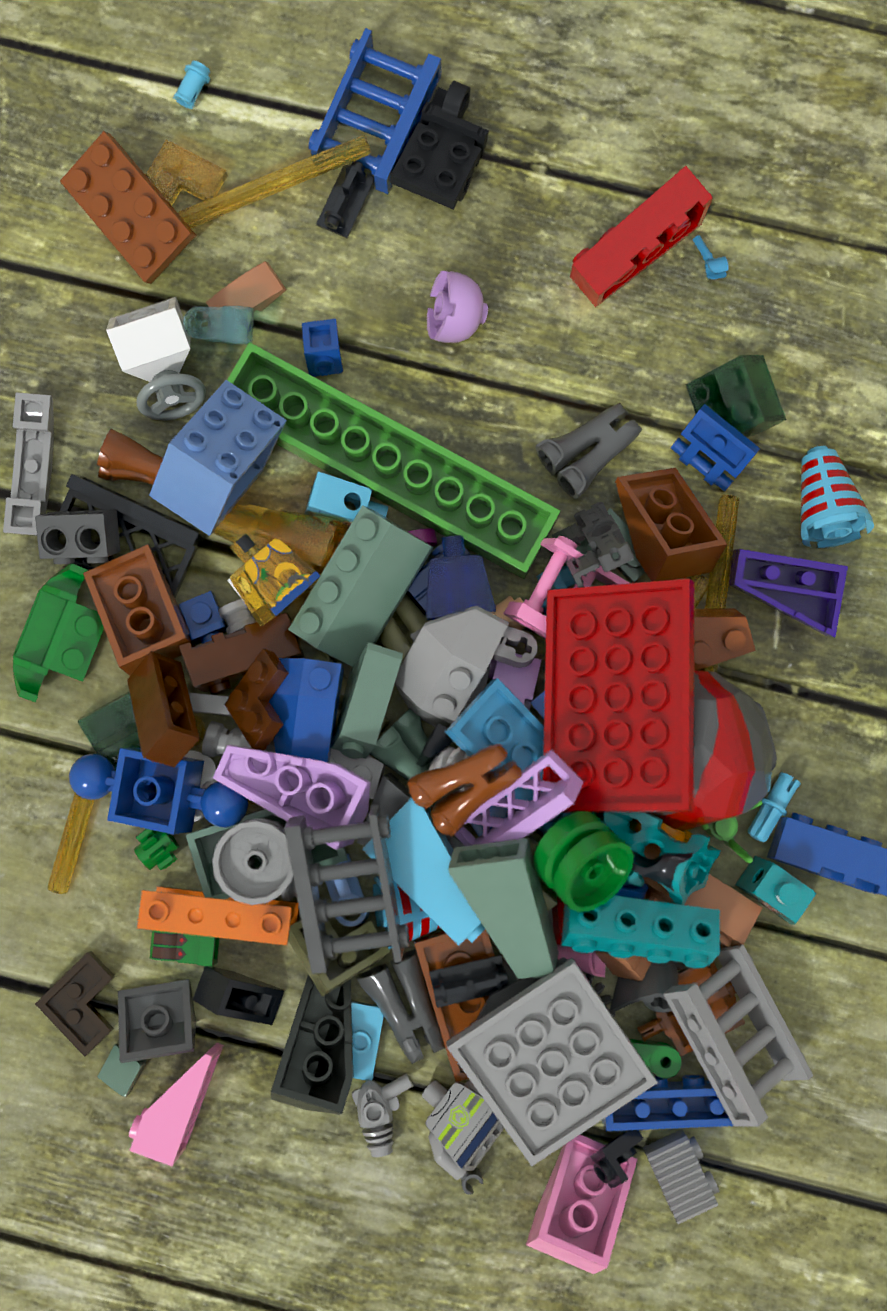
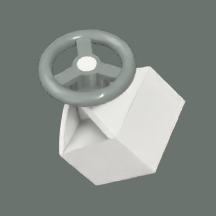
[106,297,206,421]

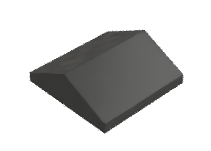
[118,979,196,1063]

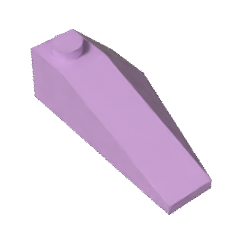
[213,745,370,850]

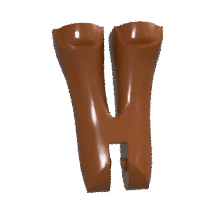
[97,429,164,485]
[407,743,523,837]

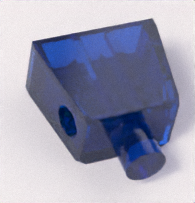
[425,536,496,621]

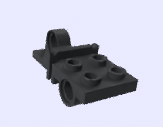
[390,81,489,210]

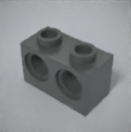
[35,509,121,564]

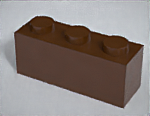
[127,651,200,768]

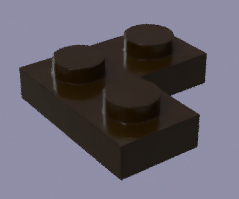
[35,951,116,1057]

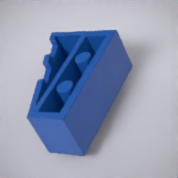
[767,813,887,896]

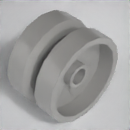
[212,817,294,905]

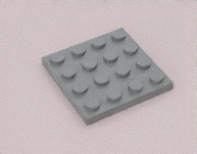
[446,958,658,1166]

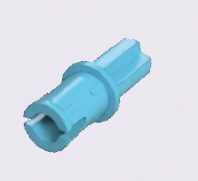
[748,772,801,842]

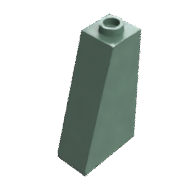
[448,838,559,979]

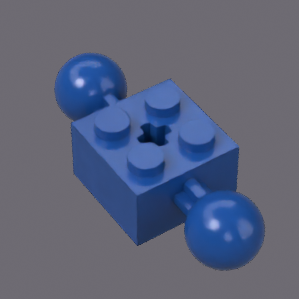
[69,748,248,834]

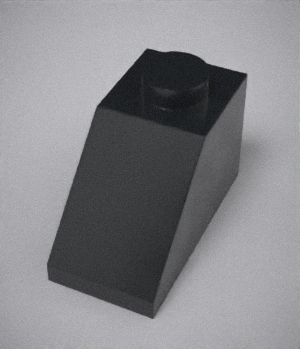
[193,966,285,1025]

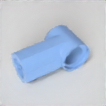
[325,854,369,927]

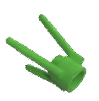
[701,800,762,863]

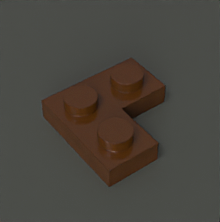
[224,648,289,751]

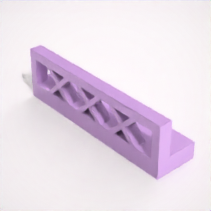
[455,750,583,846]

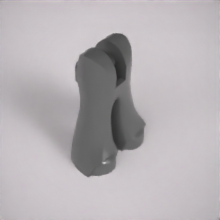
[536,403,642,499]
[356,949,445,1064]

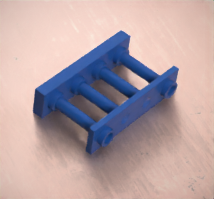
[308,28,441,194]

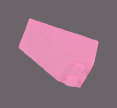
[128,1043,223,1166]
[526,1135,637,1274]

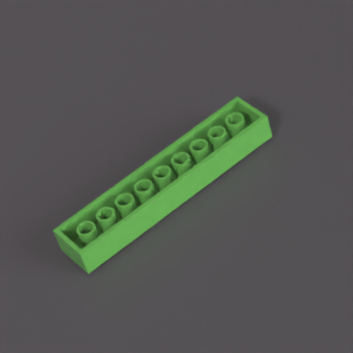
[227,342,560,579]

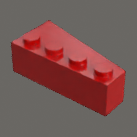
[570,166,713,307]

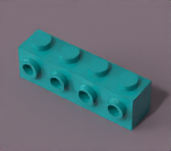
[561,895,720,969]

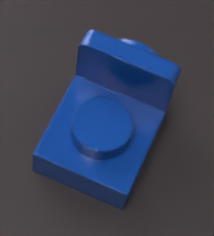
[302,318,343,377]
[178,591,227,644]

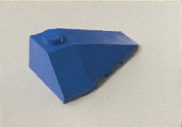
[269,658,344,762]

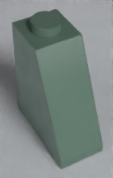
[331,642,403,759]

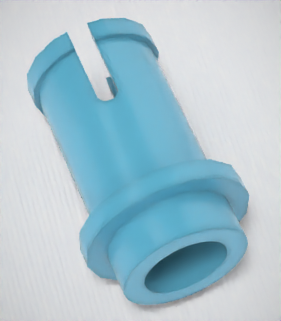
[173,60,210,109]

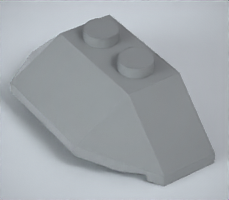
[395,605,509,728]

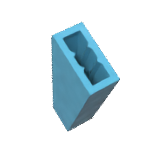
[362,798,485,946]

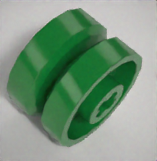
[533,811,634,912]

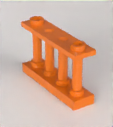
[137,886,300,945]

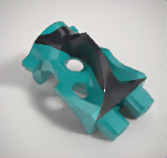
[593,812,721,905]

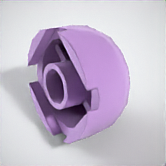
[427,271,488,343]

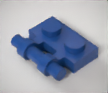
[670,404,761,492]

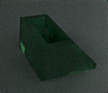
[686,355,786,437]

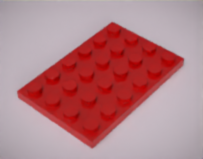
[543,579,694,813]

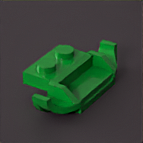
[12,563,104,703]

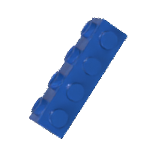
[602,1075,752,1131]

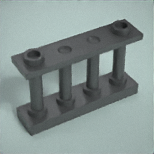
[284,804,410,974]

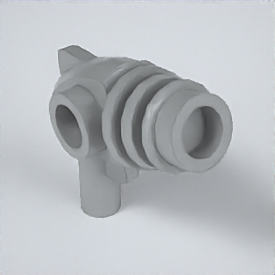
[352,1073,413,1157]

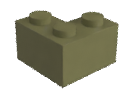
[288,920,390,997]

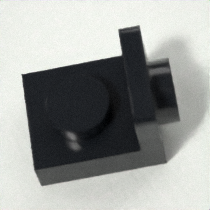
[590,1130,644,1188]

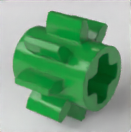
[134,829,179,870]

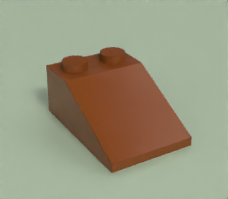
[615,467,727,582]
[83,544,195,676]

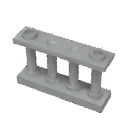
[663,944,813,1126]

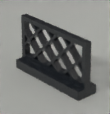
[57,474,207,598]

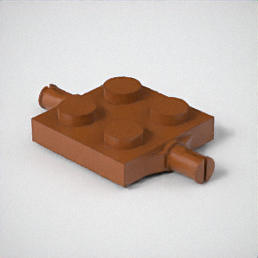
[637,961,745,1057]

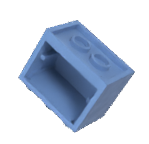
[149,380,287,536]

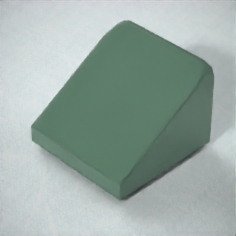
[97,1044,147,1097]

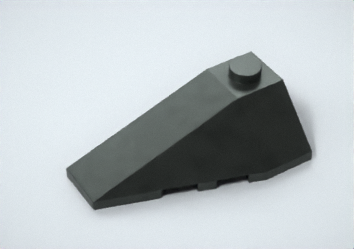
[271,974,353,1115]

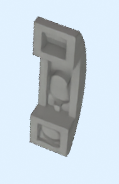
[3,392,54,536]

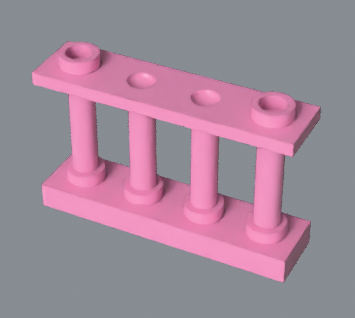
[503,536,630,639]

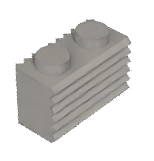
[643,1130,720,1224]

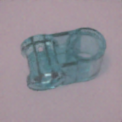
[183,306,254,345]

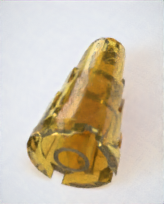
[213,504,348,586]

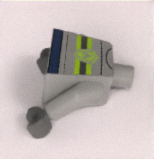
[422,1080,504,1195]

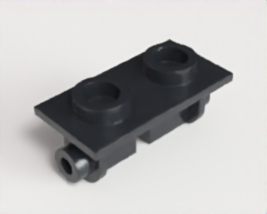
[316,161,374,239]
[429,955,509,1008]

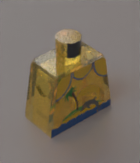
[230,533,320,627]

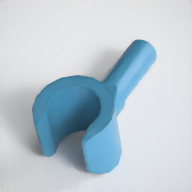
[693,235,729,280]

